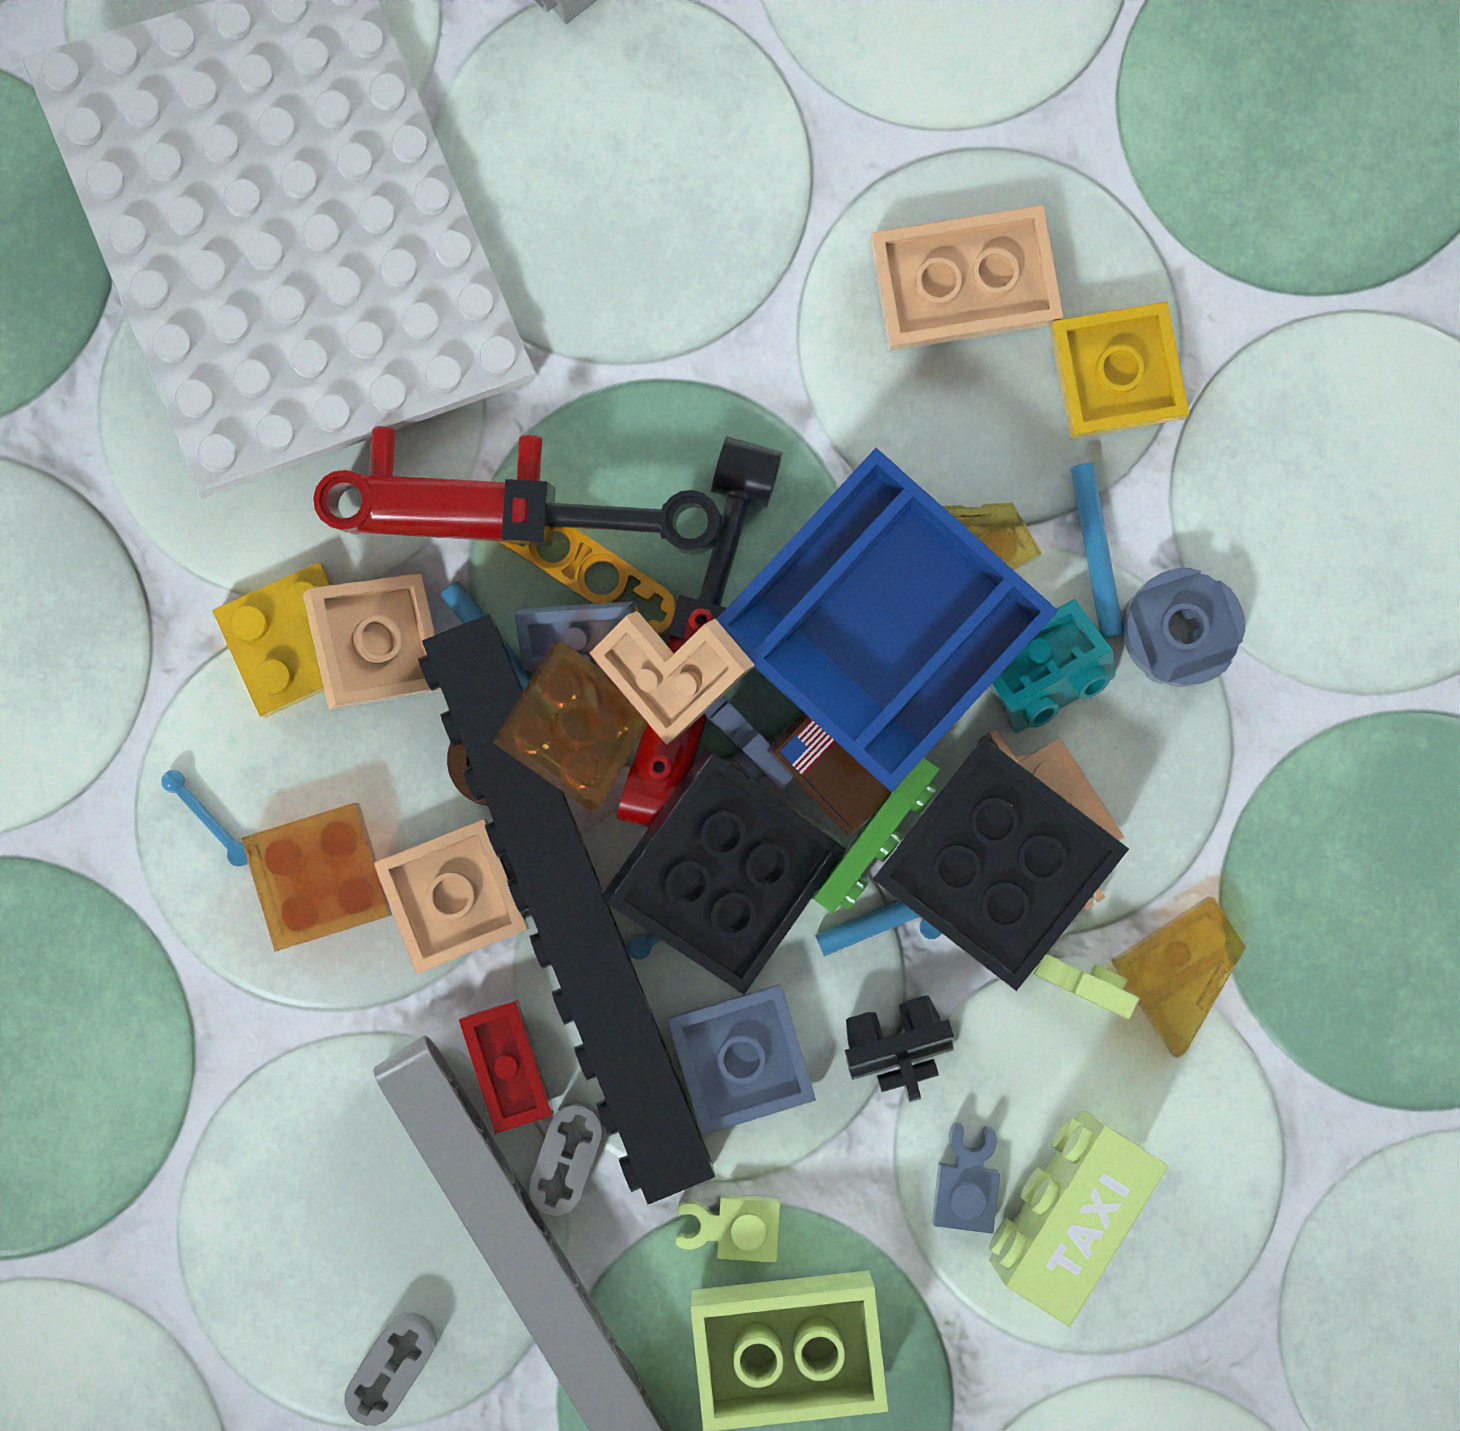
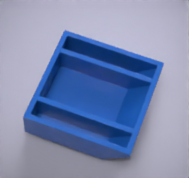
[716,448,1059,793]

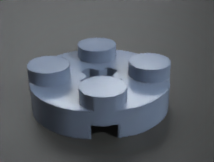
[1123,568,1245,687]

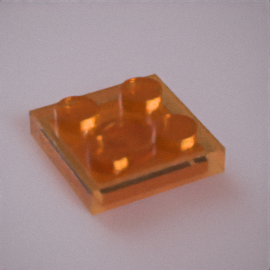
[493,640,648,811]
[241,803,393,952]

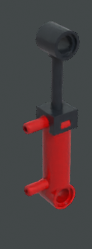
[313,426,723,555]
[617,436,783,828]

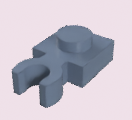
[704,697,792,790]
[932,1122,1000,1234]

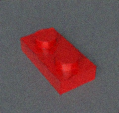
[459,999,554,1134]

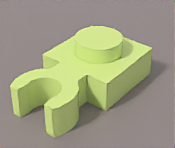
[1031,954,1139,1020]
[676,1194,780,1263]

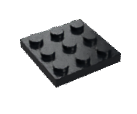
[873,736,1129,992]
[600,748,846,995]

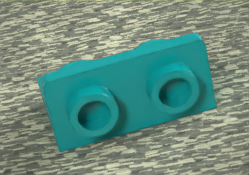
[989,599,1115,733]

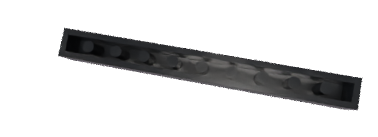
[418,614,715,1205]

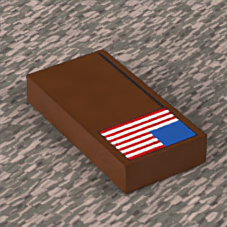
[767,712,891,835]

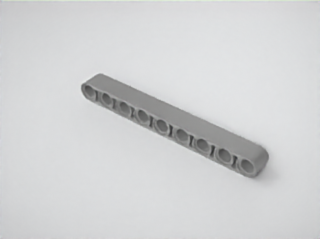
[373,1035,673,1431]

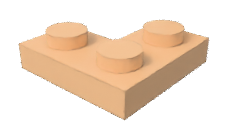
[589,611,755,745]

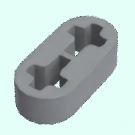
[528,1101,604,1217]
[345,1313,436,1426]

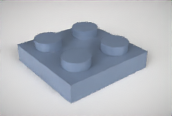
[667,983,816,1135]

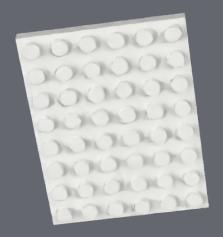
[22,0,535,499]

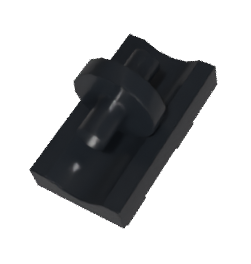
[845,995,954,1103]

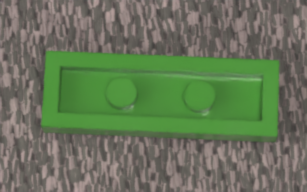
[812,757,940,914]

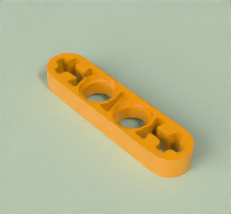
[497,527,676,637]

